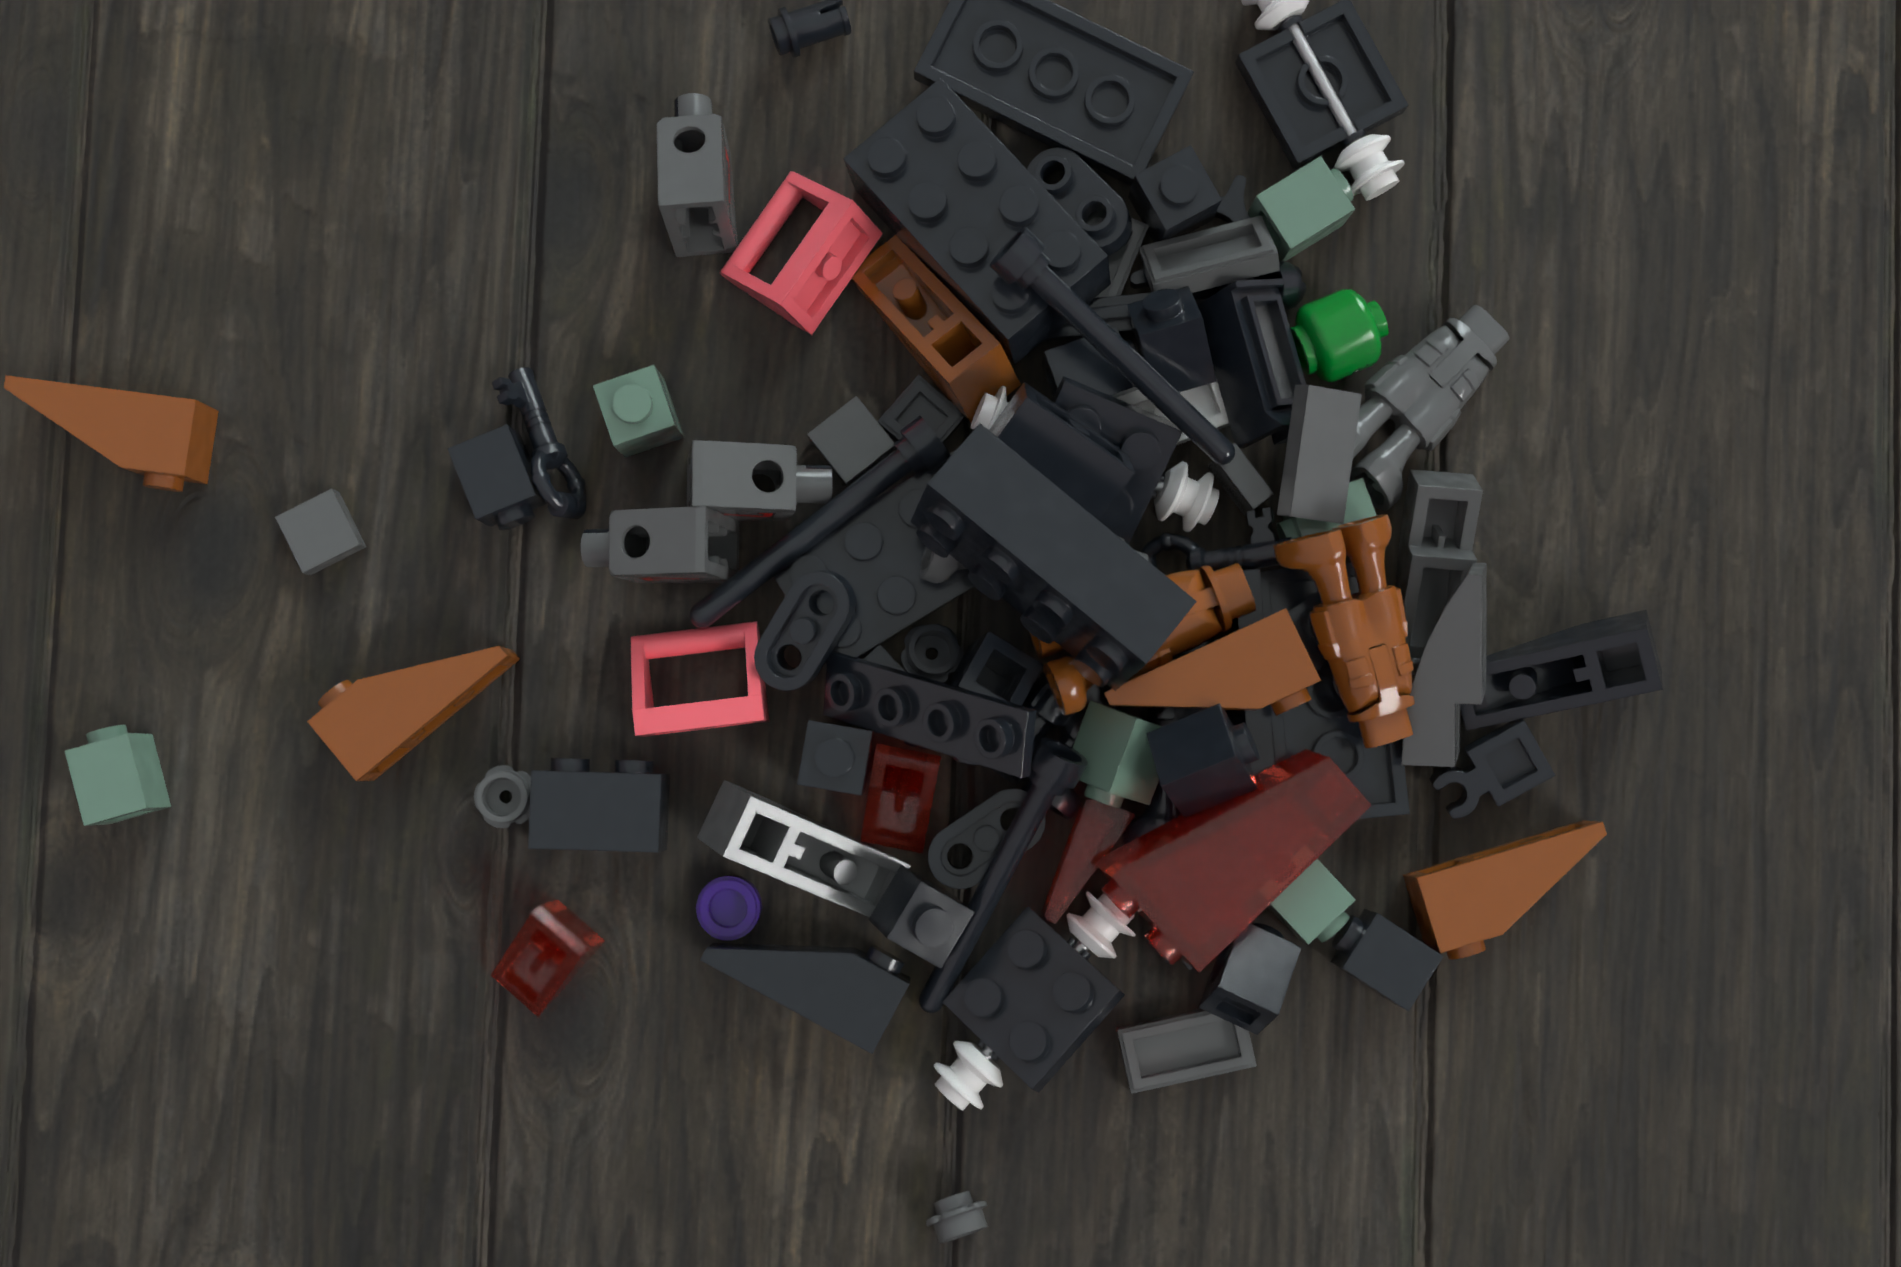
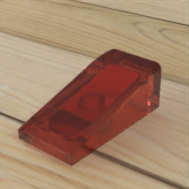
[1041,797,1135,924]

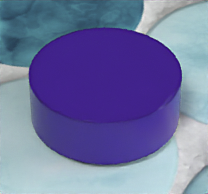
[696,875,762,940]

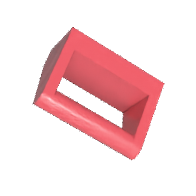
[719,171,883,335]
[631,621,770,737]

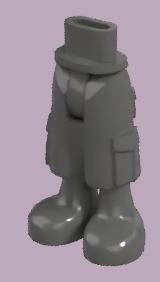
[1350,305,1510,511]

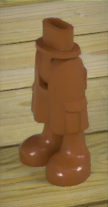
[1273,514,1415,748]
[1029,563,1256,716]

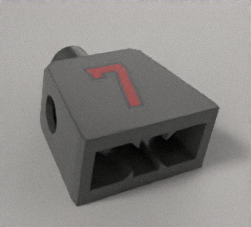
[657,93,738,257]
[687,440,832,521]
[581,506,740,584]

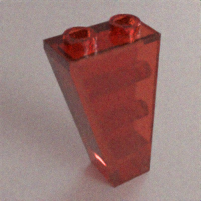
[1095,749,1372,973]

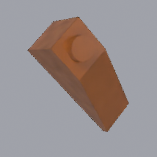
[851,235,1021,424]
[4,375,219,492]
[1104,608,1321,716]
[307,646,520,781]
[1403,820,1607,960]

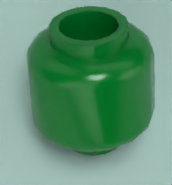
[1290,289,1389,382]

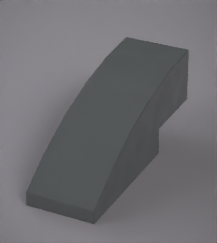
[1395,469,1483,675]
[1402,563,1487,767]

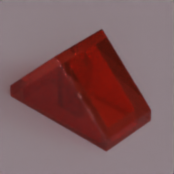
[861,744,942,854]
[491,899,605,1017]

